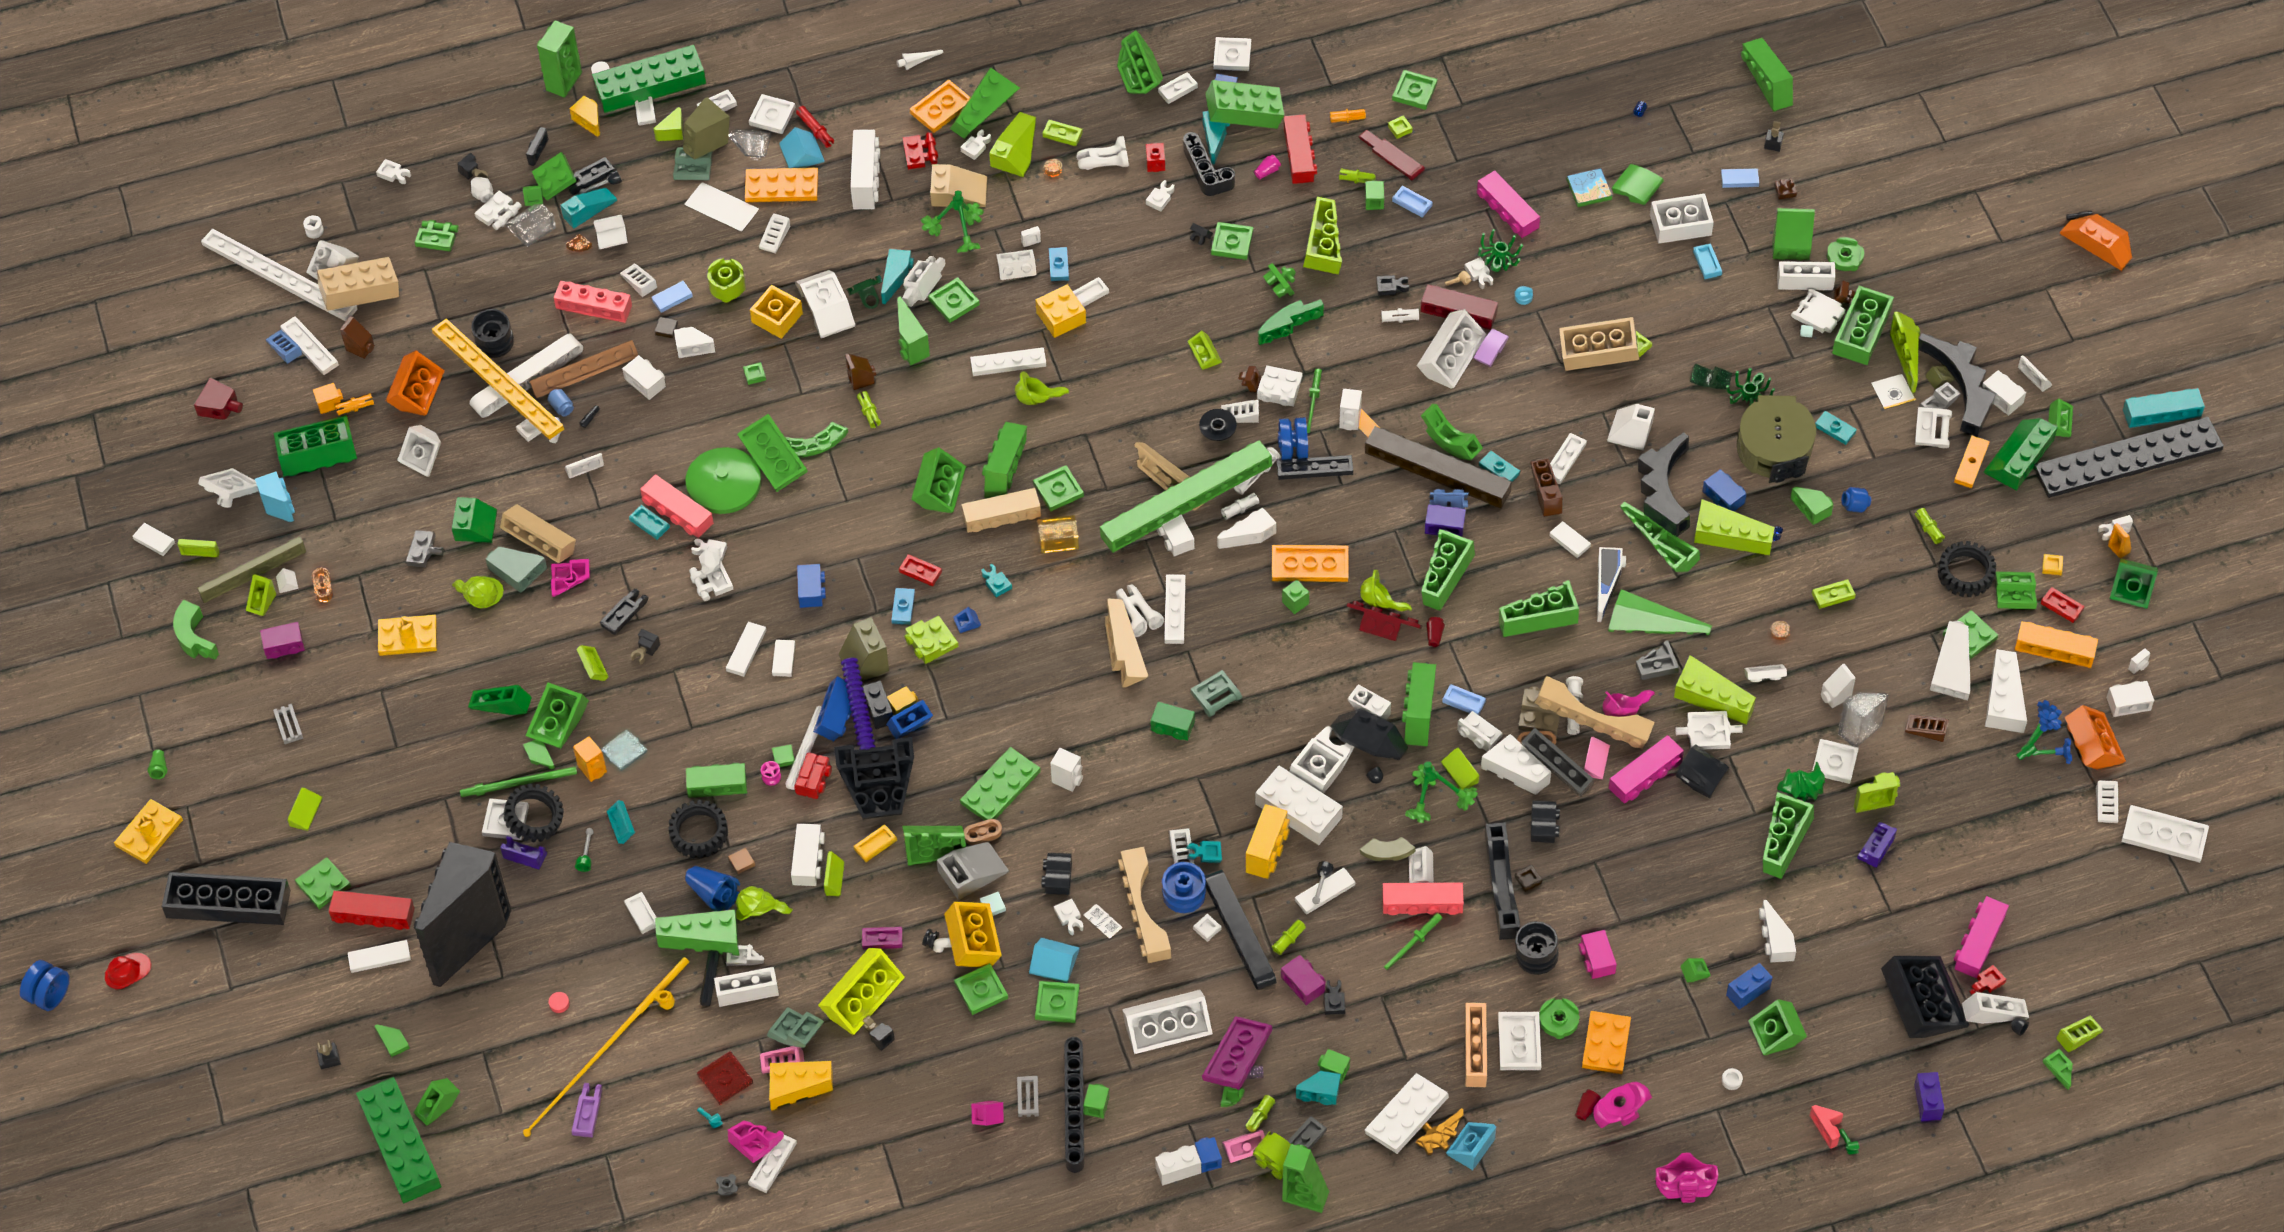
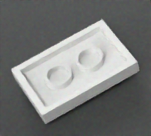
[1498,1012,1541,1070]

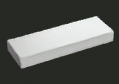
[1550,433,1587,484]
[726,622,766,677]
[1295,868,1355,915]
[348,940,411,973]
[748,1135,797,1194]

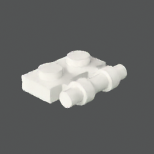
[475,191,522,230]
[689,561,733,601]

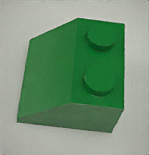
[452,497,498,543]
[2110,558,2158,609]

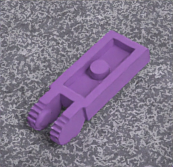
[572,1083,602,1138]

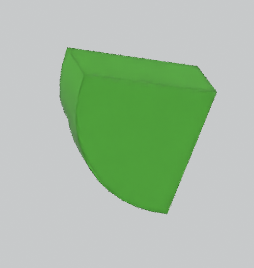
[1221,1086,1244,1107]

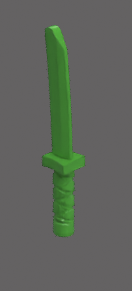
[1307,369,1322,433]
[1384,913,1442,970]

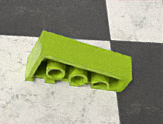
[1303,197,1342,275]
[1694,499,1775,555]
[1674,655,1756,725]

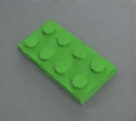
[737,414,808,492]
[960,747,1041,821]

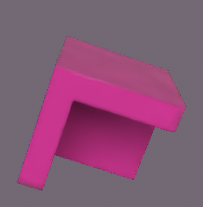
[971,1101,1004,1126]

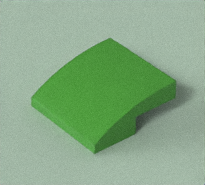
[1612,164,1664,205]
[1995,572,2037,609]

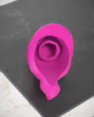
[1603,690,1655,717]

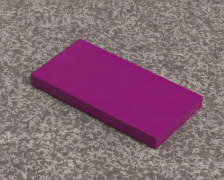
[1202,1016,1273,1090]

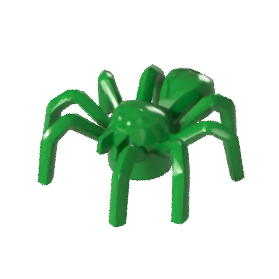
[1478,229,1523,272]
[1726,368,1775,406]

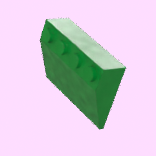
[274,415,357,476]

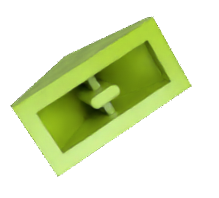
[654,107,683,141]
[246,574,276,616]

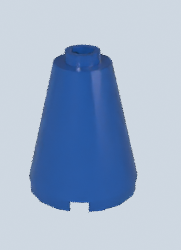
[685,866,740,912]

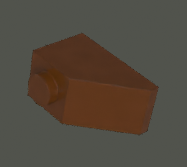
[340,316,375,359]
[845,354,876,390]

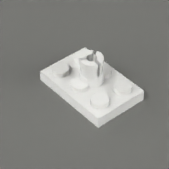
[198,468,258,508]

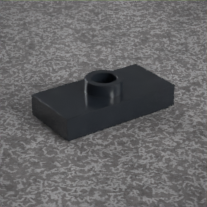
[526,127,549,166]

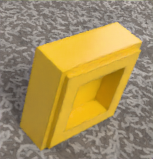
[2042,554,2063,576]

